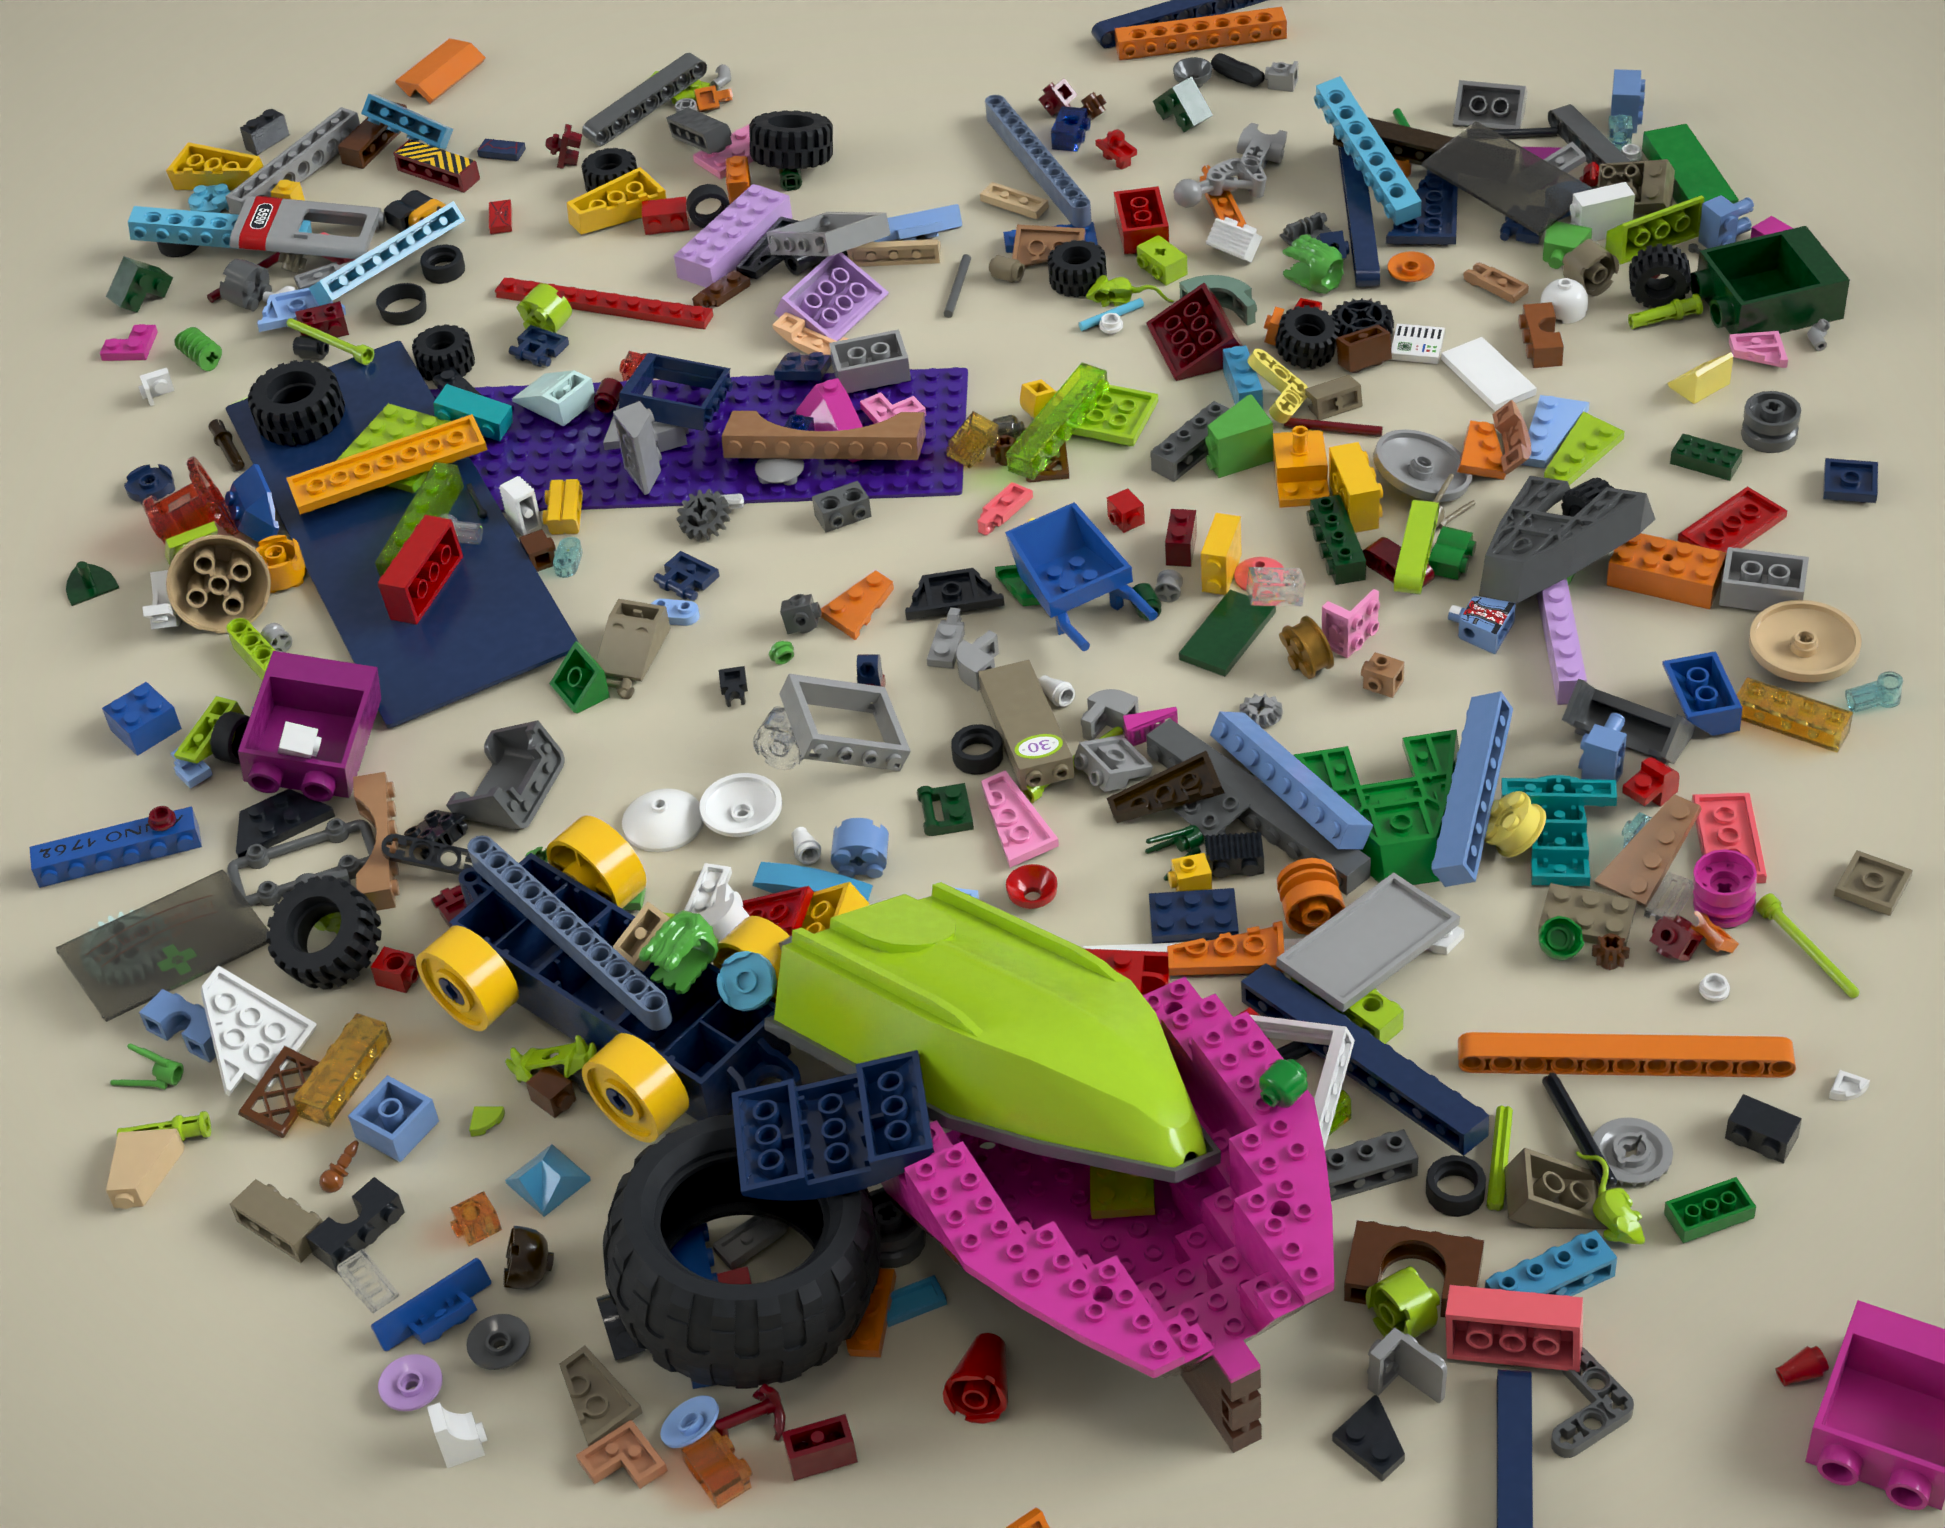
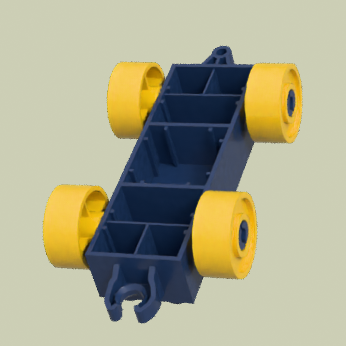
[416,815,802,1143]

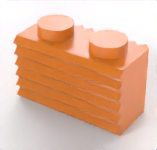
[726,156,751,204]

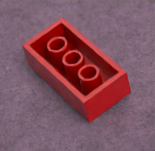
[378,515,463,625]

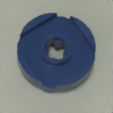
[124,464,175,506]

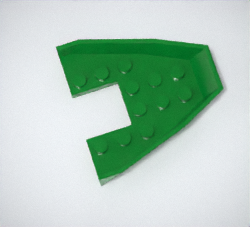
[1294,729,1459,885]

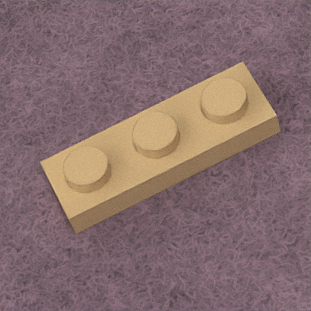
[980,182,1049,219]

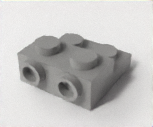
[1074,735,1153,792]

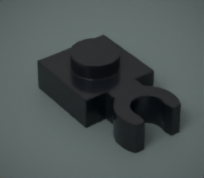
[718,666,748,707]

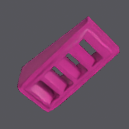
[1123,707,1178,746]

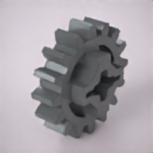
[676,489,731,541]

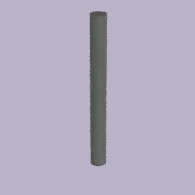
[944,254,971,318]

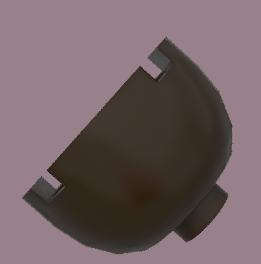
[503,1226,554,1289]

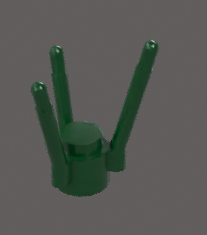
[1145,825,1204,881]

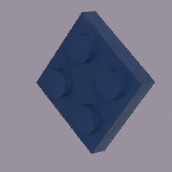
[774,352,832,381]
[1823,458,1878,503]

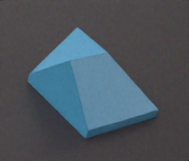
[505,1144,591,1217]

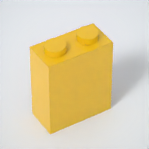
[1201,513,1242,595]

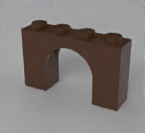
[1344,1220,1484,1317]

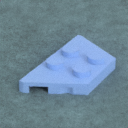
[257,288,346,332]

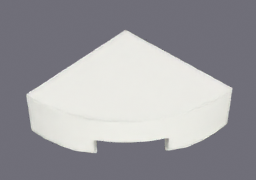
[1829,1070,1870,1101]

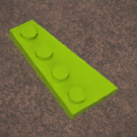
[1544,411,1625,486]

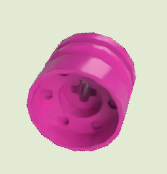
[1693,849,1757,928]

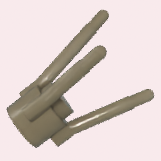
[1431,473,1476,529]

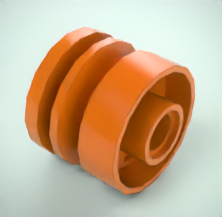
[1277,858,1345,935]

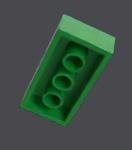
[1664,1177,1756,1243]

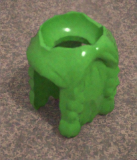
[1283,234,1344,294]
[639,910,718,994]

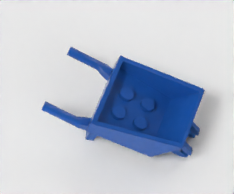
[1005,502,1158,651]

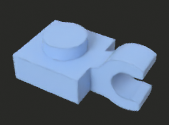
[170,749,213,789]

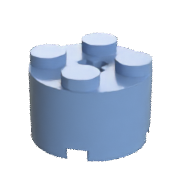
[831,818,889,878]

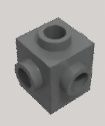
[780,594,822,634]

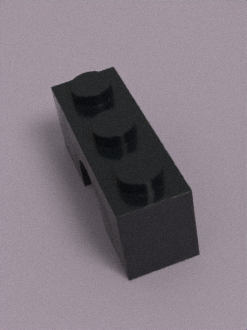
[306,1177,405,1273]

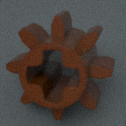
[1080,92,1107,120]
[990,435,1021,466]
[1591,933,1630,970]

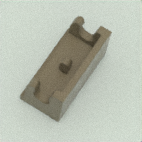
[1305,374,1363,420]

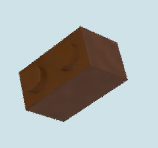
[1336,325,1392,373]

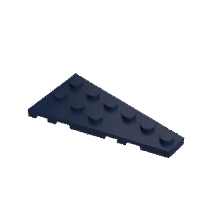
[1386,168,1458,245]

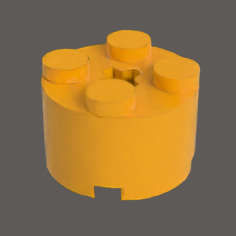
[255,535,306,593]

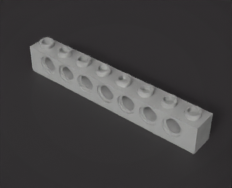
[225,107,360,215]

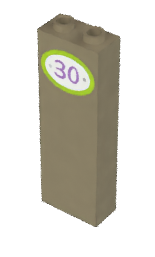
[978,660,1075,790]

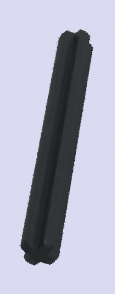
[1542,1073,1617,1190]

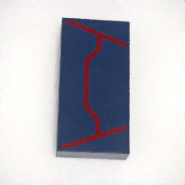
[477,138,526,161]

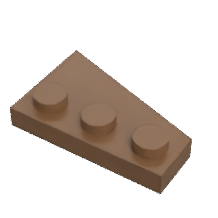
[1012,224,1086,267]

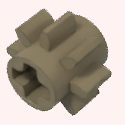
[278,252,307,273]

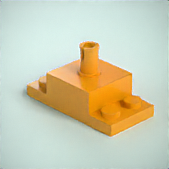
[1273,425,1330,508]

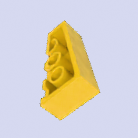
[566,167,666,235]

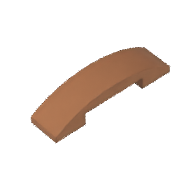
[1492,400,1531,474]

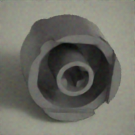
[220,259,272,311]

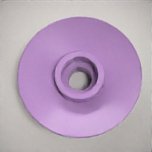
[378,1354,443,1411]

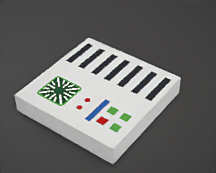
[1390,323,1445,364]

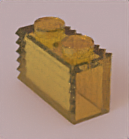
[946,411,999,468]

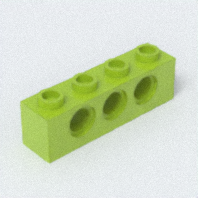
[1291,977,1404,1044]

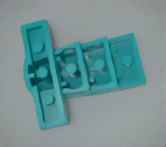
[1501,775,1617,886]

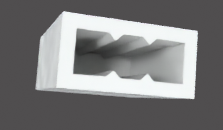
[1569,182,1635,241]

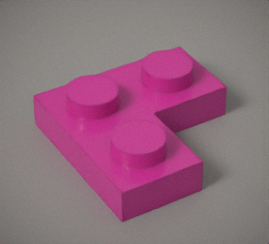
[100,324,158,361]

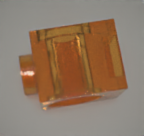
[450,1191,502,1247]

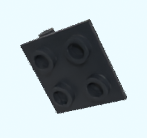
[397,810,468,860]

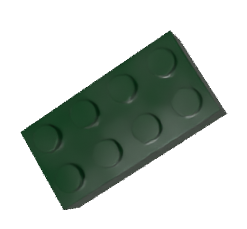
[1670,433,1743,481]

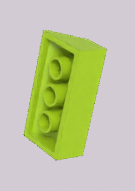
[1605,195,1704,265]

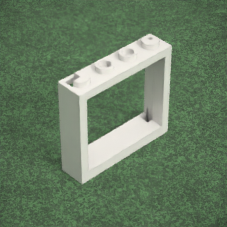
[1250,1015,1355,1149]

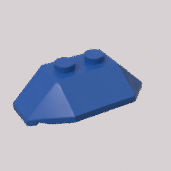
[225,464,279,542]

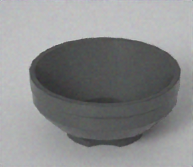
[1173,57,1212,88]

